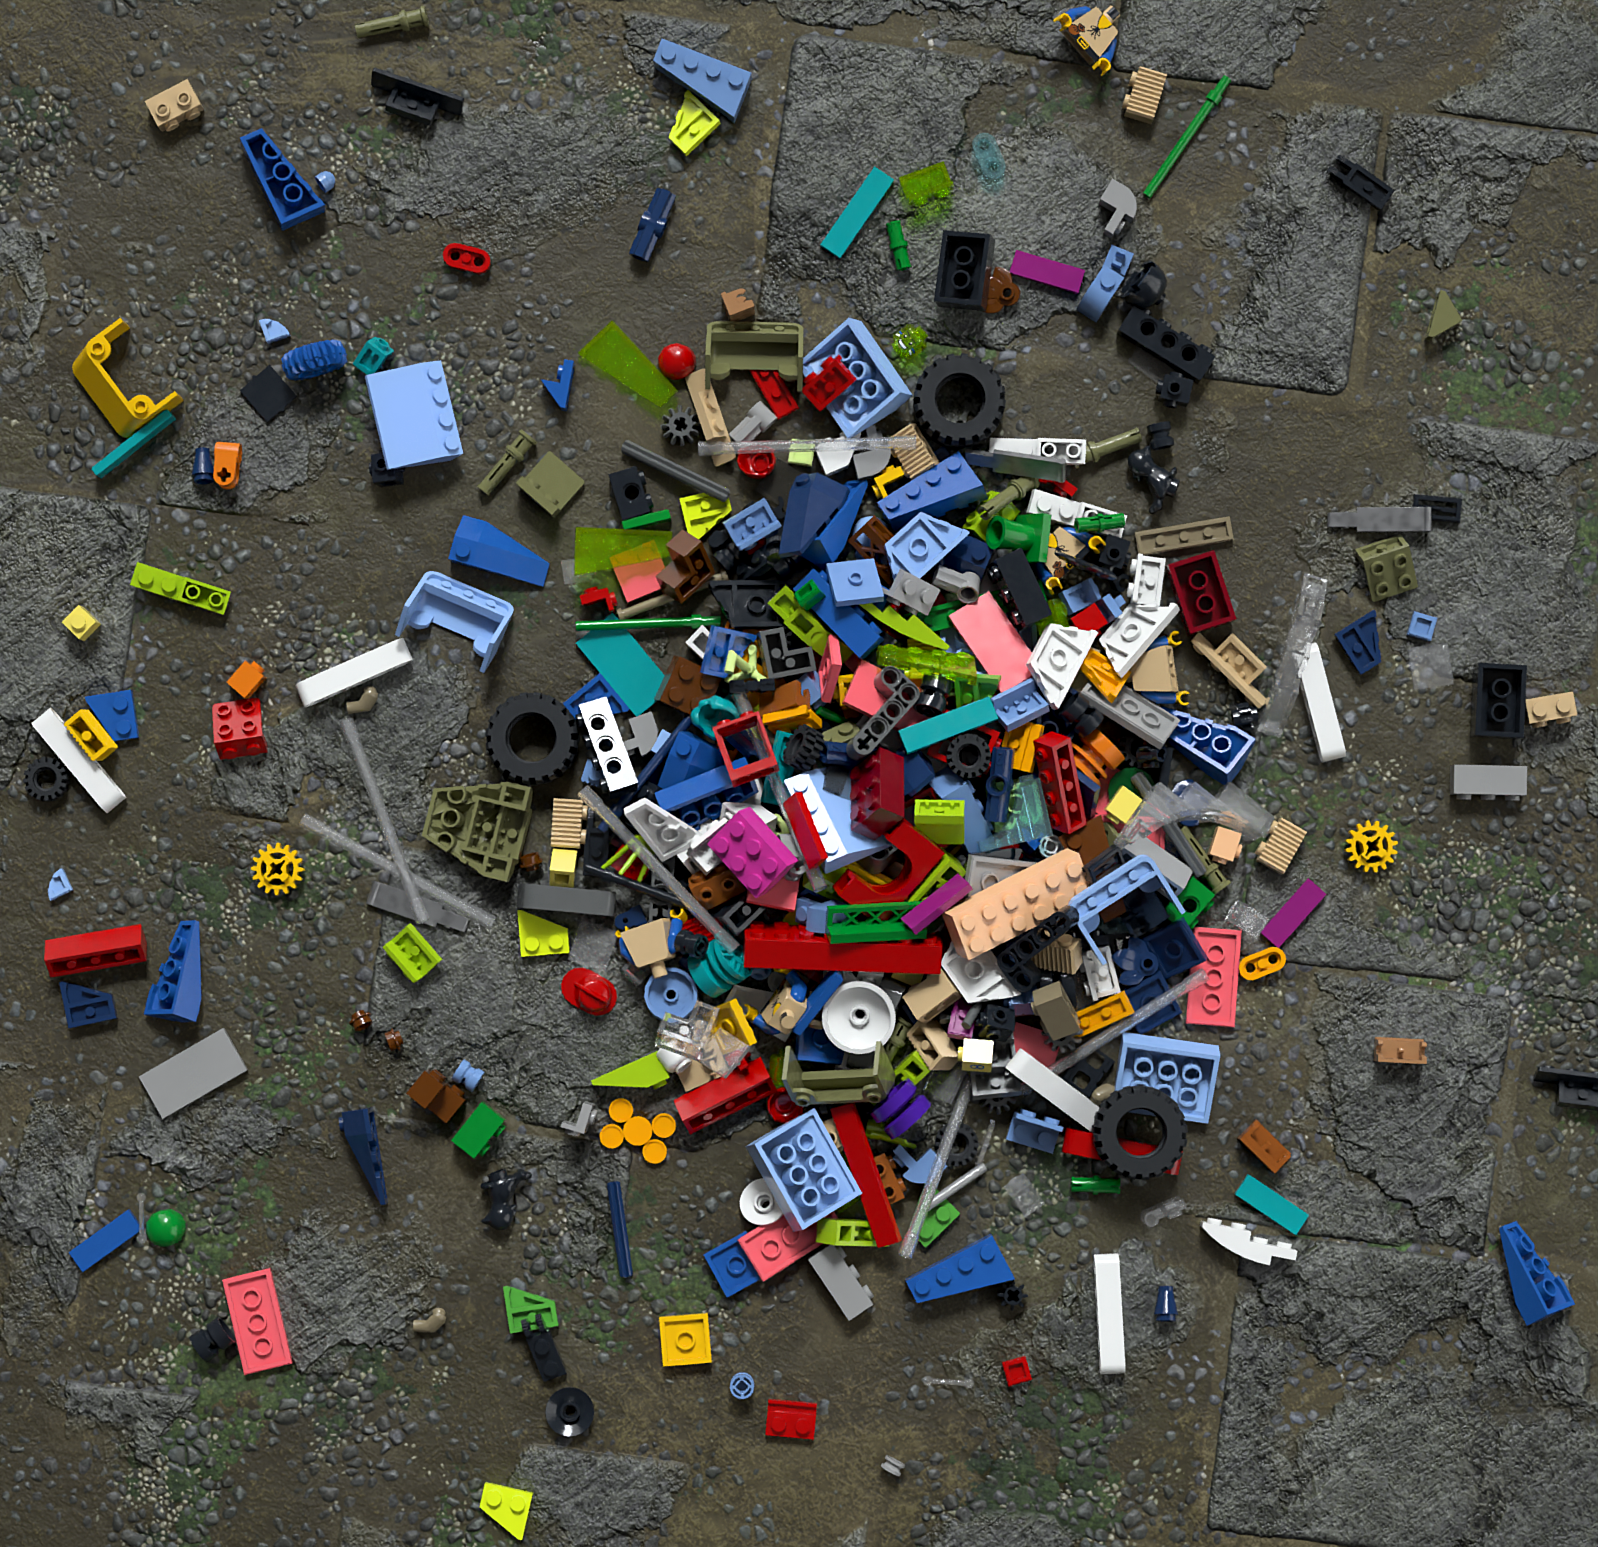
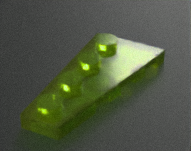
[578,320,678,407]
[574,527,672,576]
[876,644,977,686]

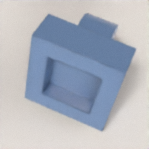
[1102,245,1134,277]
[1095,594,1126,624]

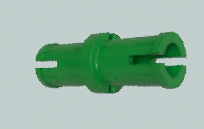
[886,220,912,271]
[1074,513,1125,533]
[1071,1176,1121,1195]

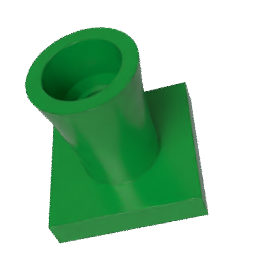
[986,513,1052,564]

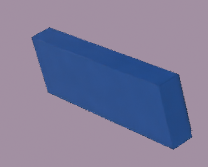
[792,970,843,1036]
[68,1209,143,1272]

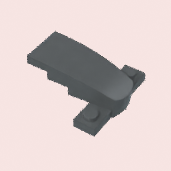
[939,999,1035,1100]

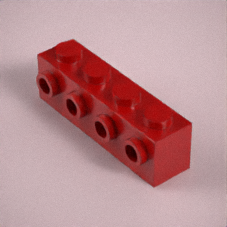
[1033,731,1087,834]
[44,924,147,978]
[673,1057,777,1134]

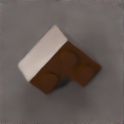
[656,530,715,604]
[406,1069,467,1123]

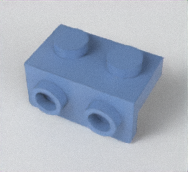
[722,498,782,551]
[991,678,1050,732]

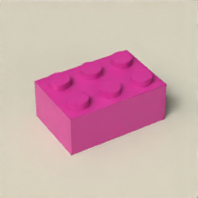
[707,807,799,898]

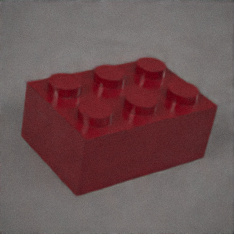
[1165,550,1236,636]
[850,747,904,840]

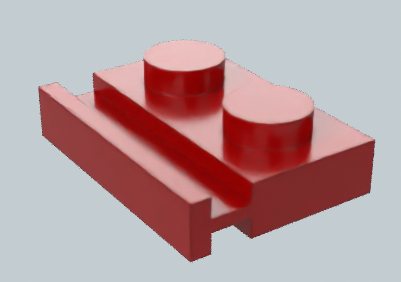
[765,1399,817,1440]

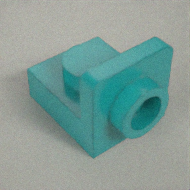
[353,337,394,375]

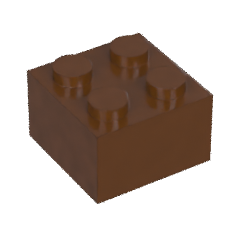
[654,655,722,715]

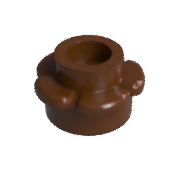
[520,852,543,872]
[349,1010,373,1031]
[384,1028,404,1051]

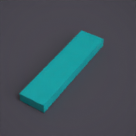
[820,166,894,259]
[92,409,176,479]
[898,696,999,755]

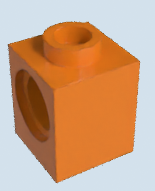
[226,660,267,699]

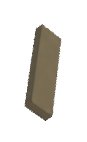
[1134,516,1234,556]

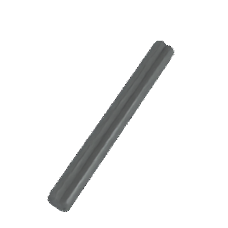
[621,440,730,502]
[1131,772,1207,878]

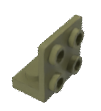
[516,451,585,518]
[1355,534,1418,602]

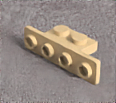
[685,369,736,466]
[1191,633,1267,709]

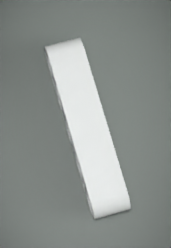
[295,638,413,707]
[1292,642,1346,763]
[32,707,126,813]
[1005,1048,1100,1132]
[1093,1253,1125,1375]

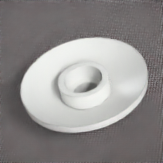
[740,1178,783,1226]

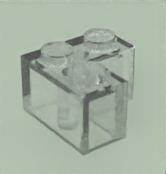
[655,1001,720,1062]

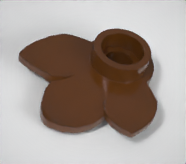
[982,267,1021,314]

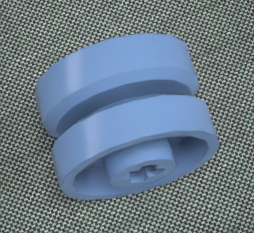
[644,967,698,1023]

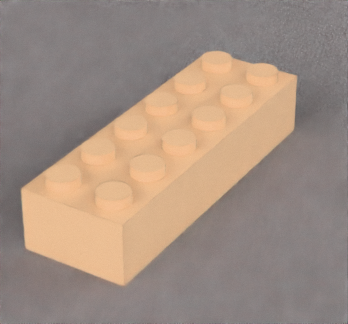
[942,848,1090,960]

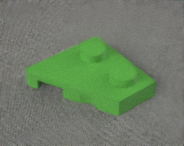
[954,672,1002,709]
[908,1182,960,1248]
[503,1286,559,1333]

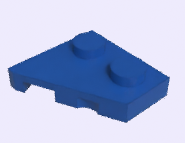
[700,625,757,678]
[563,673,629,719]
[85,690,139,742]

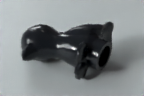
[1128,445,1180,514]
[480,1168,532,1230]

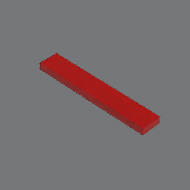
[830,1103,902,1248]

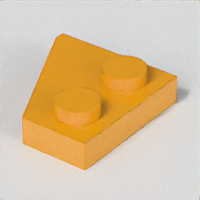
[1080,648,1131,703]

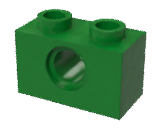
[1165,876,1215,930]

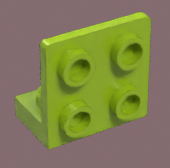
[914,799,965,844]

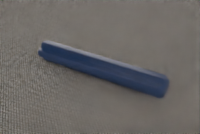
[607,1181,633,1278]

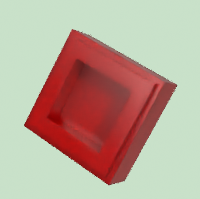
[1002,1355,1032,1386]

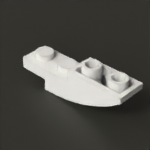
[989,438,1086,465]
[1026,489,1127,538]
[1200,1218,1297,1265]

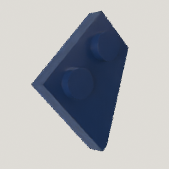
[1334,610,1381,675]
[59,982,118,1028]

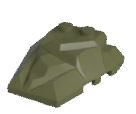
[422,782,532,882]

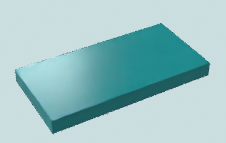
[576,613,665,717]

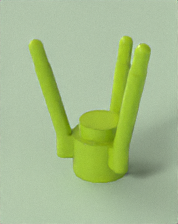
[601,834,655,882]
[866,1114,924,1149]

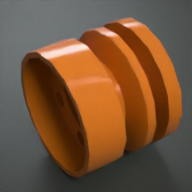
[1071,729,1125,785]

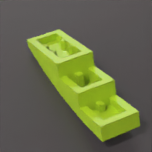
[858,603,950,650]

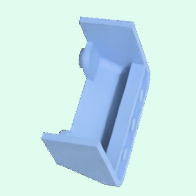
[395,571,514,673]
[1068,855,1186,965]

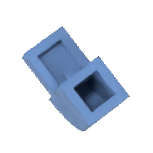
[1076,265,1124,322]
[795,897,852,933]
[892,1144,947,1183]

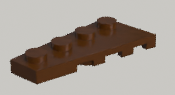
[1058,815,1126,924]

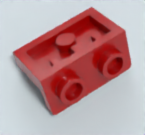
[802,354,856,411]

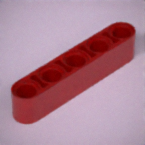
[1061,1128,1183,1175]

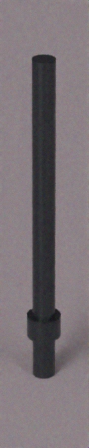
[584,863,718,919]

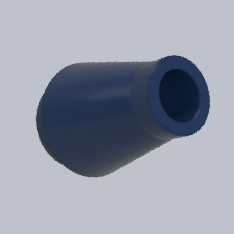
[191,447,214,485]
[1154,1286,1178,1322]

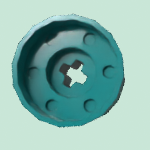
[687,934,752,998]

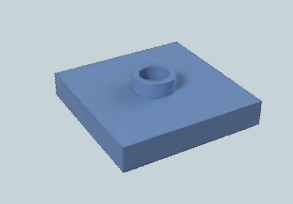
[826,558,884,607]

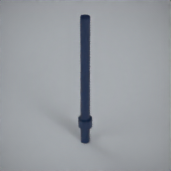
[597,714,692,834]

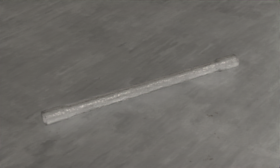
[698,435,916,456]
[732,692,827,892]
[340,718,430,924]
[577,785,740,954]
[299,813,497,930]
[1021,968,1210,1097]
[898,1071,972,1259]

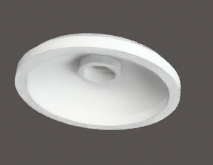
[822,981,896,1054]

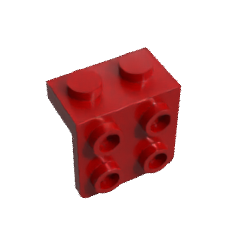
[212,698,268,760]

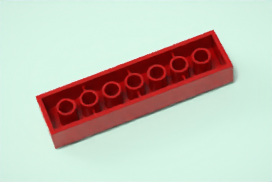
[743,920,942,974]

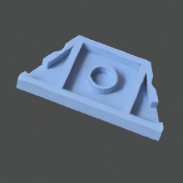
[884,512,969,580]

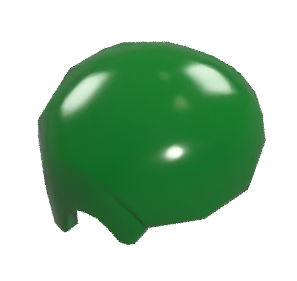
[146,1209,186,1247]

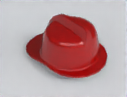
[561,967,617,1016]

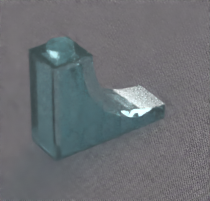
[977,774,1053,852]

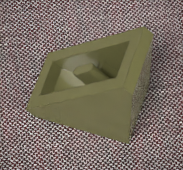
[1424,290,1462,341]

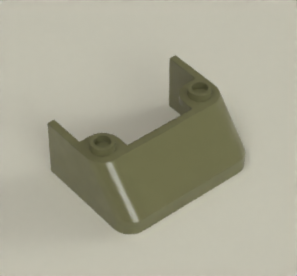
[705,321,803,391]
[782,1041,895,1107]

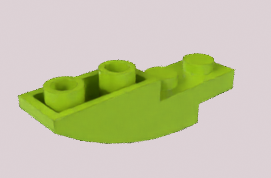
[130,562,231,615]
[768,585,854,664]

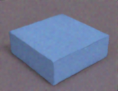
[1406,611,1437,642]

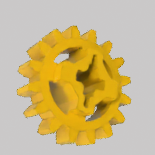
[1344,820,1398,873]
[251,843,305,895]

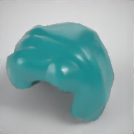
[690,695,739,740]

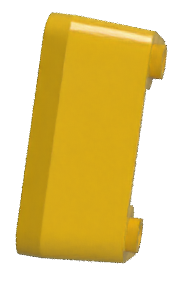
[72,318,184,439]

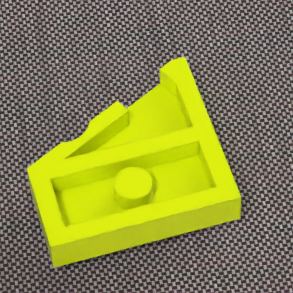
[669,90,721,156]
[680,487,732,539]
[517,910,570,957]
[480,1482,533,1540]

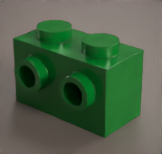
[451,1101,506,1159]

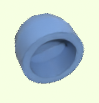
[315,171,335,193]

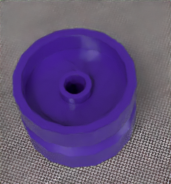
[869,1078,931,1139]

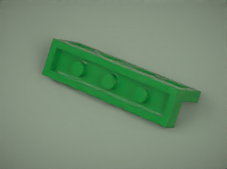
[825,901,927,944]

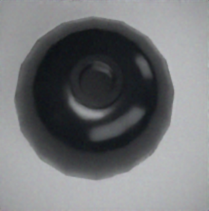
[1120,260,1167,309]

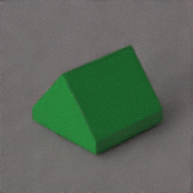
[793,579,826,611]

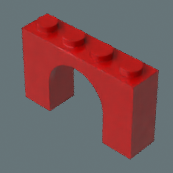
[832,818,945,921]

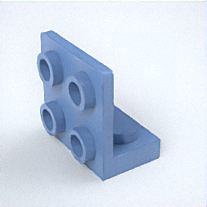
[1006,1109,1064,1154]

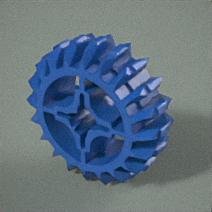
[281,340,347,381]

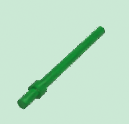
[1142,75,1231,199]
[575,614,721,631]

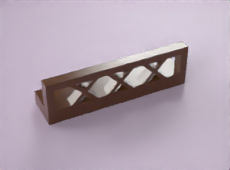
[847,515,938,588]

